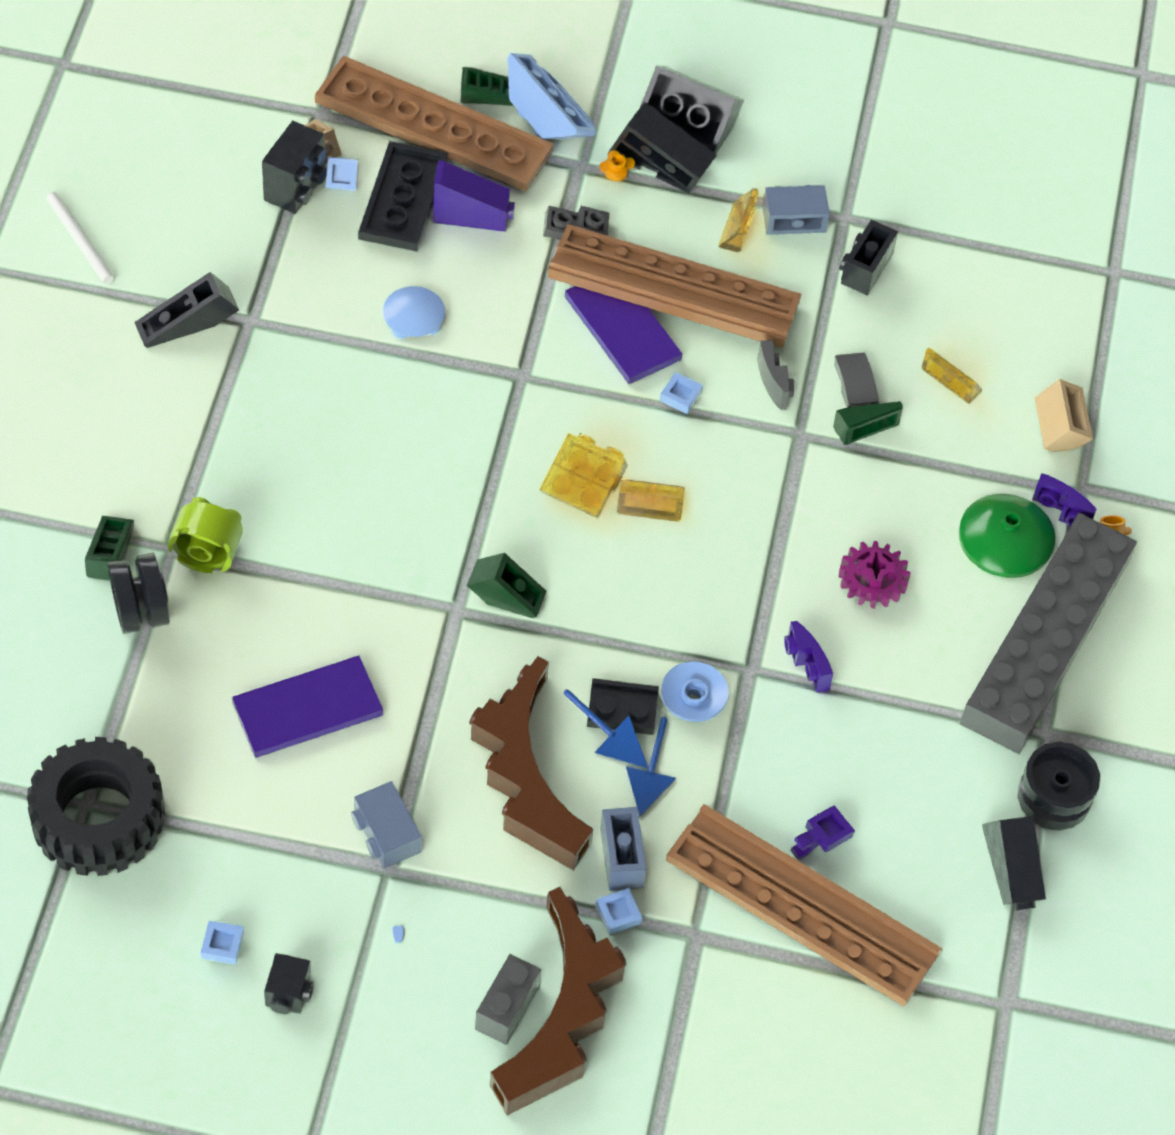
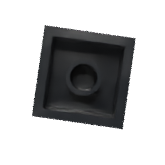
[262,120,327,214]

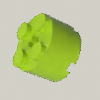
[167,497,243,573]

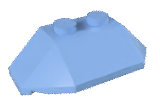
[508,53,597,140]

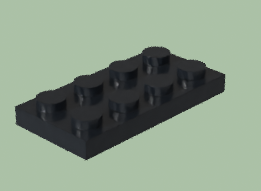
[358,141,448,252]

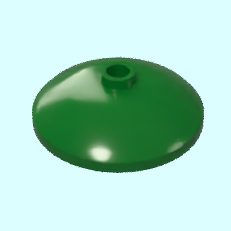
[958,494,1055,578]

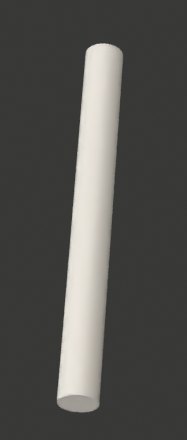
[46,192,114,284]

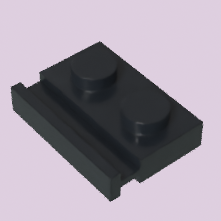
[586,678,659,735]

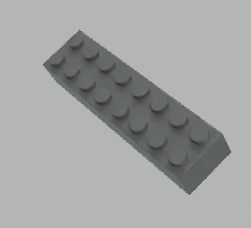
[960,513,1138,755]

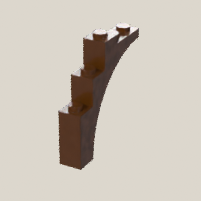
[469,656,594,871]
[489,886,626,1116]

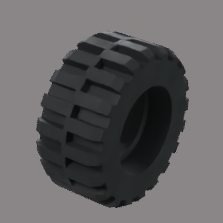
[27,737,165,876]

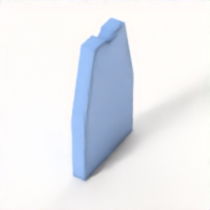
[392,926,403,943]

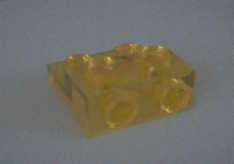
[539,433,628,519]

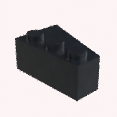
[607,102,717,193]

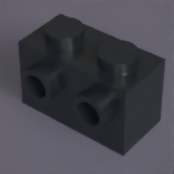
[839,219,899,296]

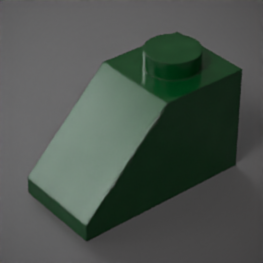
[466,552,547,618]

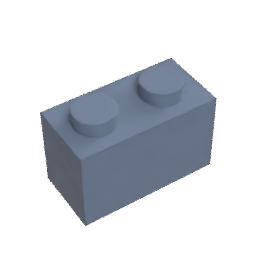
[762,185,830,235]
[351,781,422,868]
[600,807,647,891]

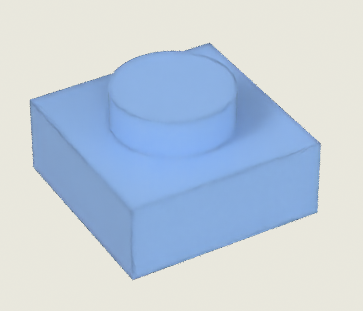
[326,157,359,191]
[660,372,703,414]
[595,888,642,935]
[200,921,244,965]

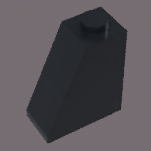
[982,816,1046,910]

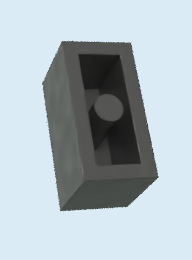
[475,954,542,1045]

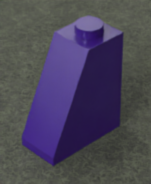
[433,160,515,232]

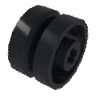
[107,552,170,634]
[1017,742,1101,831]

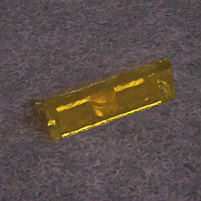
[718,188,759,253]
[921,347,982,404]
[617,479,685,522]

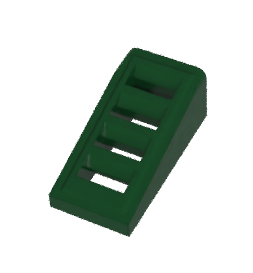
[460,67,514,106]
[833,401,903,445]
[85,515,134,581]

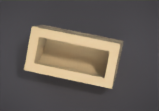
[1034,379,1093,451]

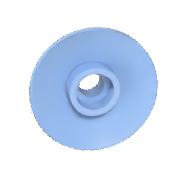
[661,661,728,722]

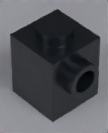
[264,953,314,1014]

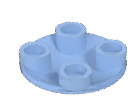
[383,286,445,338]

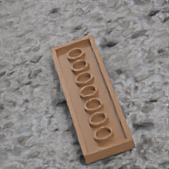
[315,55,554,192]

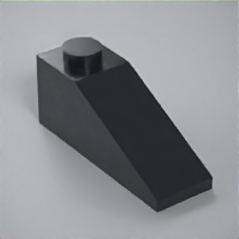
[134,272,239,348]

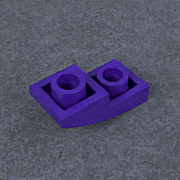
[1032,473,1097,526]
[784,621,833,693]

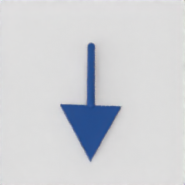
[564,689,648,768]
[626,717,676,817]

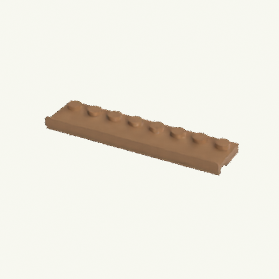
[547,224,802,348]
[666,804,943,1007]

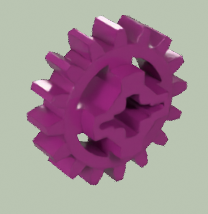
[838,541,911,609]

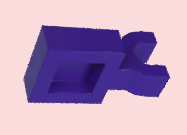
[790,805,855,861]

